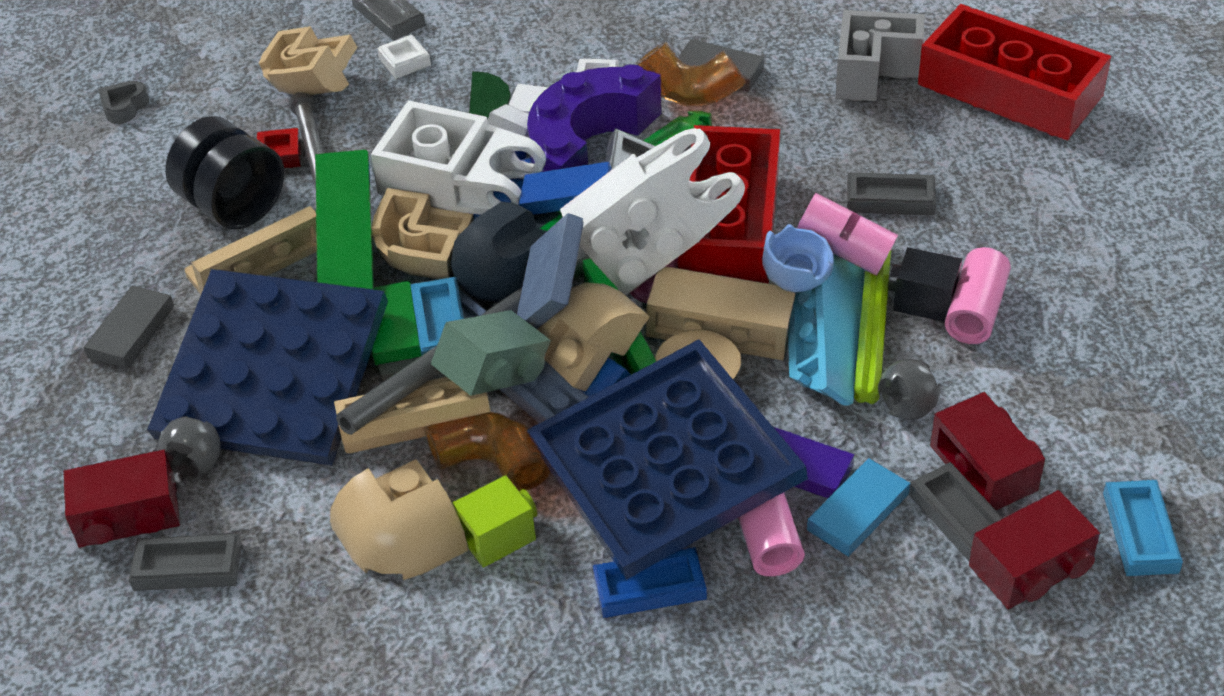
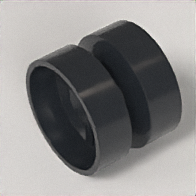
[165,116,284,229]

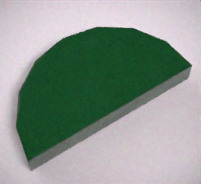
[469,71,511,120]

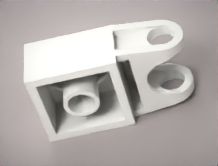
[371,100,546,215]
[560,128,745,295]

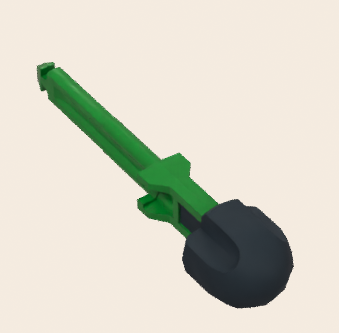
[451,111,712,303]

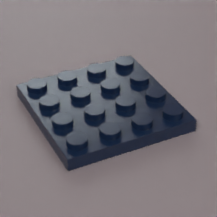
[147,269,388,466]
[527,339,808,580]

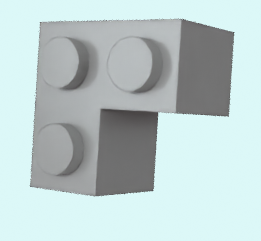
[835,10,925,101]

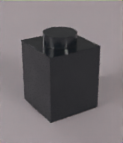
[888,247,962,322]

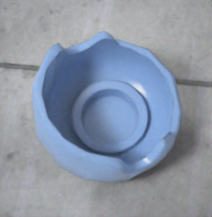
[762,224,834,293]

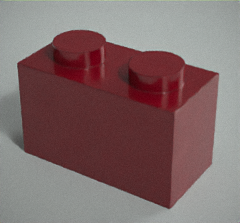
[930,392,1046,511]
[63,449,180,548]
[969,490,1100,610]

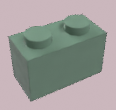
[431,310,551,396]

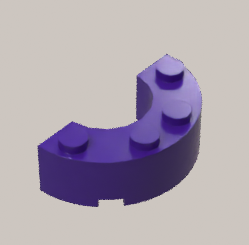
[527,64,662,172]

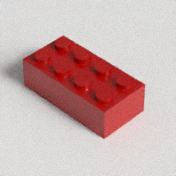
[917,3,1112,141]
[678,125,781,284]

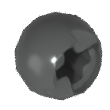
[878,359,941,420]
[157,416,221,478]

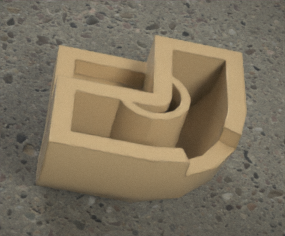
[258,26,357,95]
[371,188,474,279]
[537,283,649,391]
[330,459,468,580]

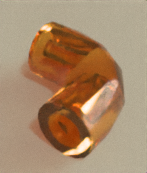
[635,41,747,106]
[424,412,551,491]

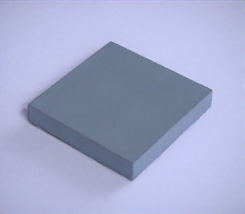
[517,213,584,329]

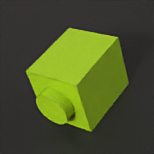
[452,475,538,568]

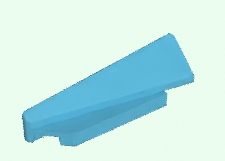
[788,254,865,406]

